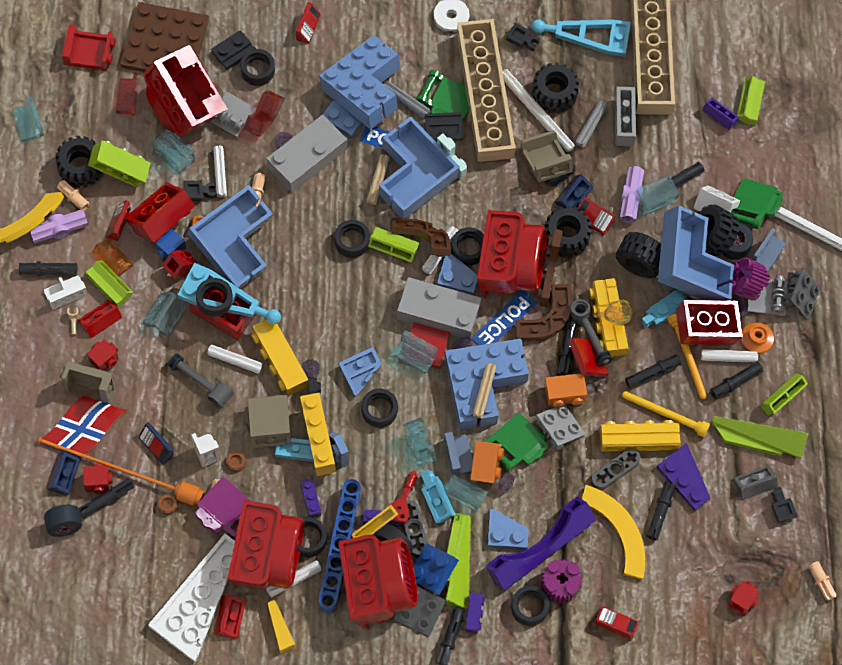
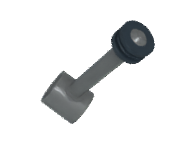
[571,300,613,366]
[168,353,234,409]

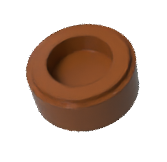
[226,451,246,472]
[158,494,178,515]

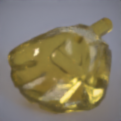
[594,299,632,326]

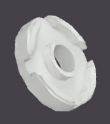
[434,0,470,33]

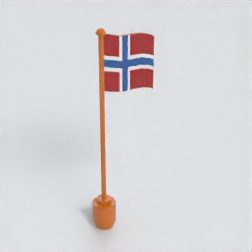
[37,396,205,506]

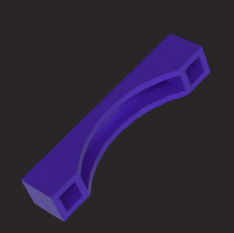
[485,497,596,590]

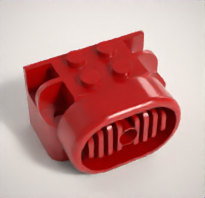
[143,45,227,137]
[477,210,547,298]
[227,500,304,589]
[339,534,418,630]

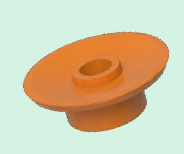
[740,322,774,354]

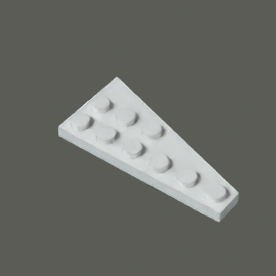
[148,534,235,663]

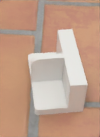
[44,275,88,310]
[191,433,221,468]

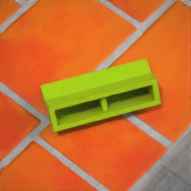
[737,76,765,126]
[368,227,420,263]
[86,261,134,308]
[760,374,808,416]

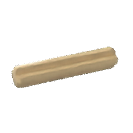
[367,154,389,206]
[473,363,496,418]

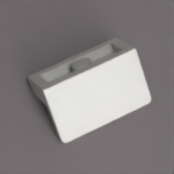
[694,186,740,213]

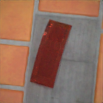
[243,90,285,137]

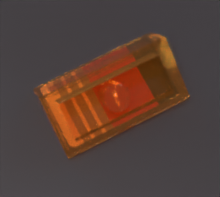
[92,239,134,277]

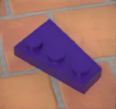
[657,443,710,512]

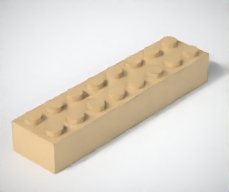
[631,0,675,115]
[456,19,515,162]

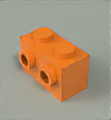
[544,374,587,407]
[470,441,504,483]

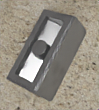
[733,465,778,500]

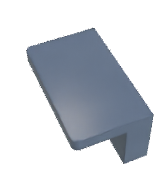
[752,228,786,273]
[444,432,473,476]

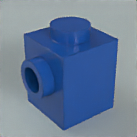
[156,229,186,260]

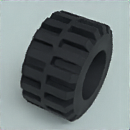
[532,62,579,113]
[55,136,103,188]
[697,204,739,256]
[544,206,592,258]
[615,232,661,278]

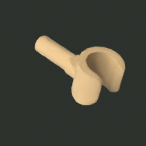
[67,307,80,335]

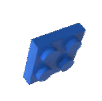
[413,543,459,595]

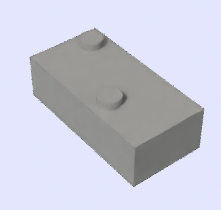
[266,115,347,193]
[397,277,482,340]

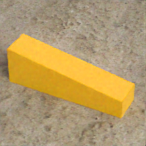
[351,505,398,538]
[267,600,295,654]

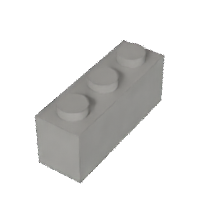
[614,87,636,147]

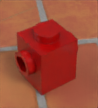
[162,249,197,279]
[87,339,119,371]
[83,464,113,494]
[728,581,759,616]

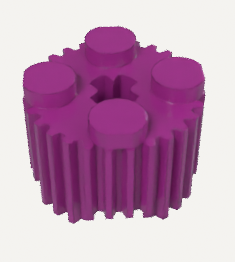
[727,258,770,301]
[541,559,582,604]

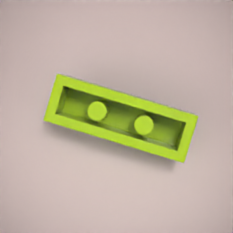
[88,140,151,188]

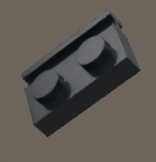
[211,30,256,71]
[424,112,463,141]

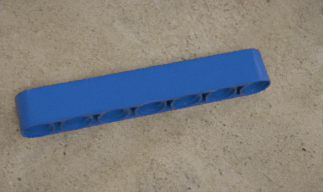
[319,479,361,614]

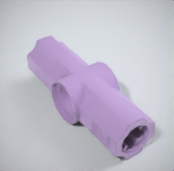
[620,166,644,223]
[30,209,88,244]

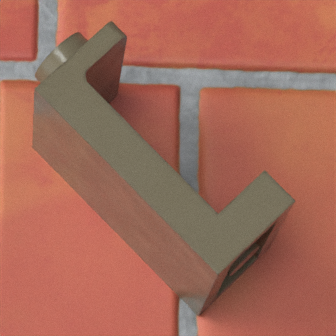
[521,130,573,183]
[60,361,116,405]
[248,395,291,448]

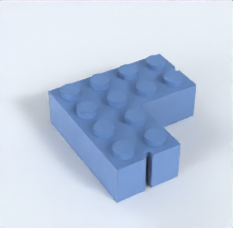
[319,35,400,130]
[379,116,460,218]
[188,185,273,289]
[658,206,734,301]
[444,338,529,430]

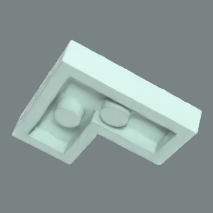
[437,134,467,180]

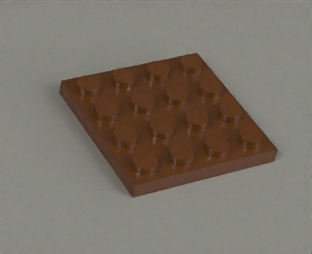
[121,2,209,72]

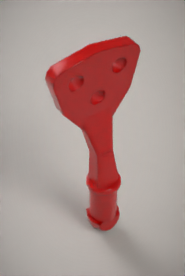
[389,471,418,523]

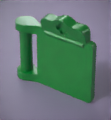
[416,70,469,121]
[731,179,783,230]
[484,413,548,473]

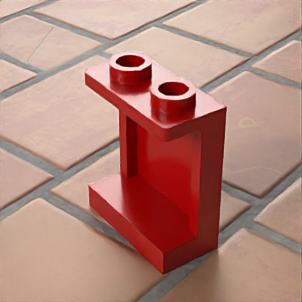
[62,24,116,71]

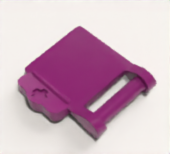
[195,477,250,541]

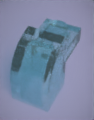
[403,418,437,467]

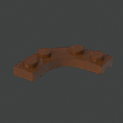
[391,218,451,257]
[537,229,563,307]
[515,284,572,341]

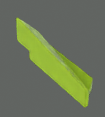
[711,416,808,459]
[445,513,471,609]

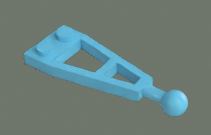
[531,19,631,57]
[178,263,281,325]

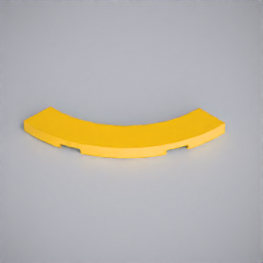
[0,192,64,243]
[582,485,645,580]

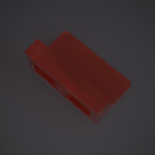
[116,73,139,115]

